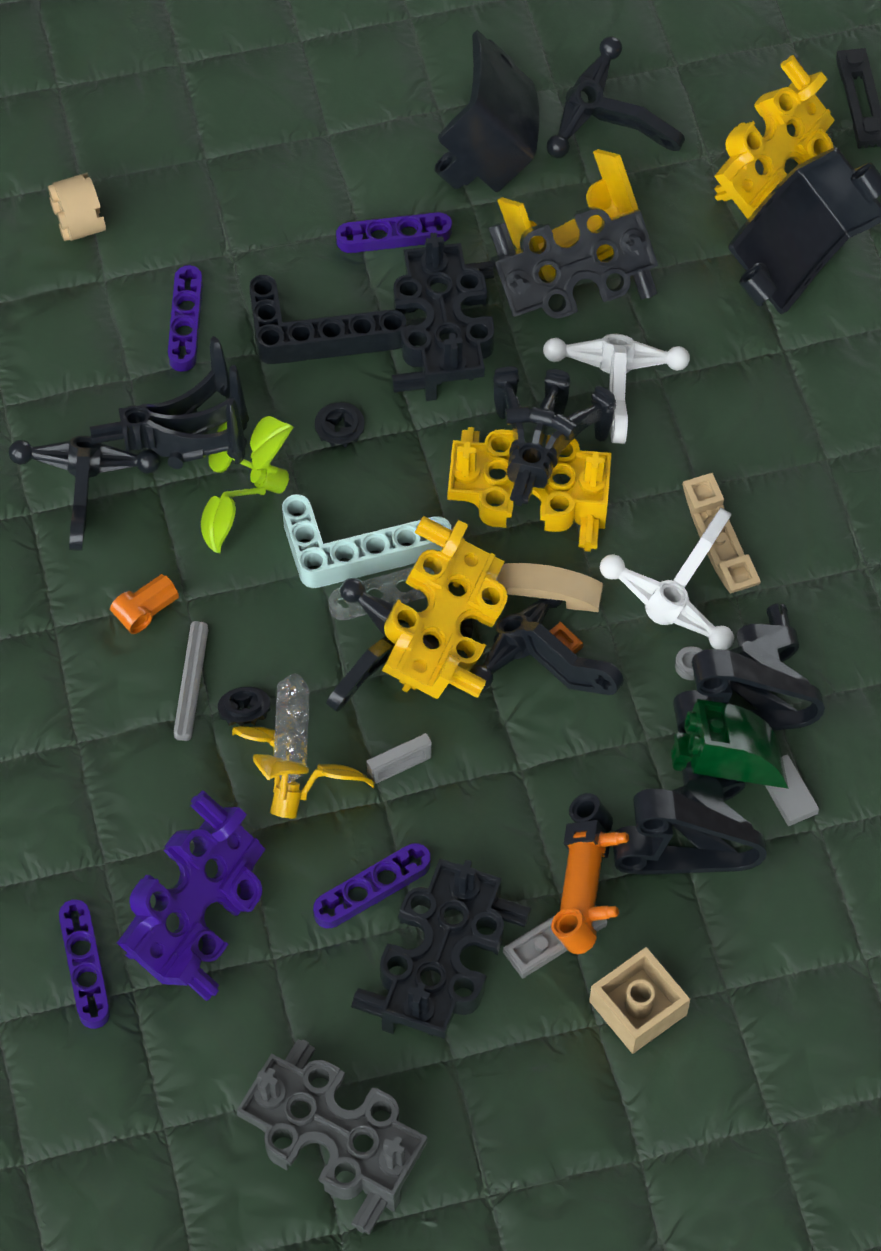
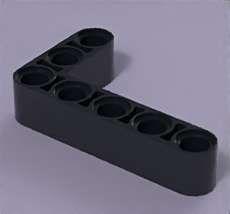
[249,275,406,364]

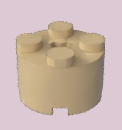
[48,173,106,241]

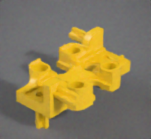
[714,55,835,219]
[447,427,611,552]
[382,516,508,699]

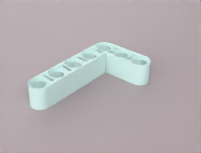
[282,494,452,588]

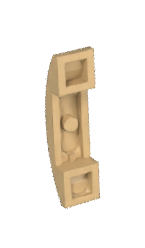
[682,473,761,594]
[482,563,603,612]

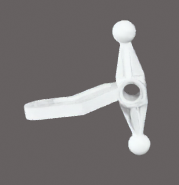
[543,334,690,444]
[600,508,734,650]

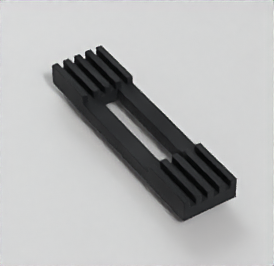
[836,48,881,149]

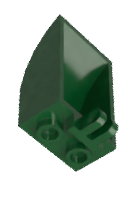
[671,699,789,789]

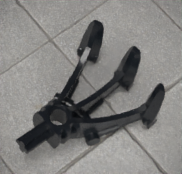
[89,336,249,469]
[493,366,616,506]

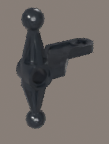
[546,36,685,158]
[8,436,161,551]
[326,578,439,712]
[469,598,624,695]

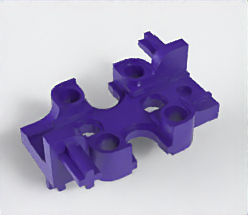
[117,790,266,1001]

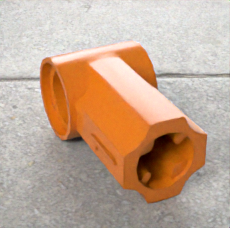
[110,574,179,634]

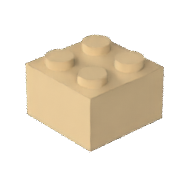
[589,947,690,1054]

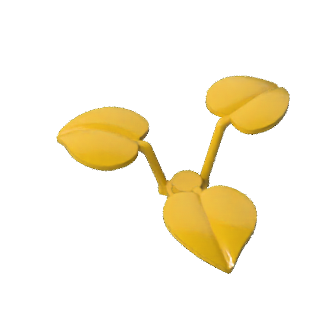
[232,726,375,819]

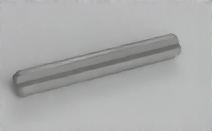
[173,621,208,741]

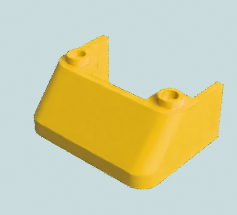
[497,149,638,282]

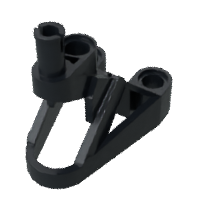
[673,603,825,734]
[613,762,767,875]

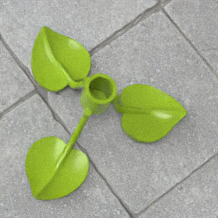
[201,416,294,554]

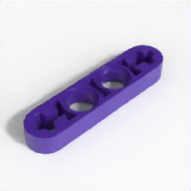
[336,212,452,253]
[168,265,203,372]
[313,843,430,928]
[59,900,110,1029]

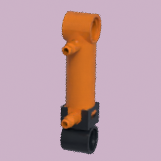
[551,793,629,954]

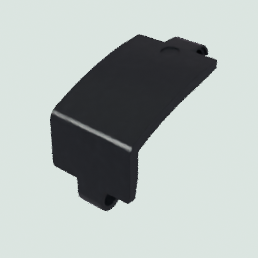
[434,30,539,192]
[728,147,881,314]

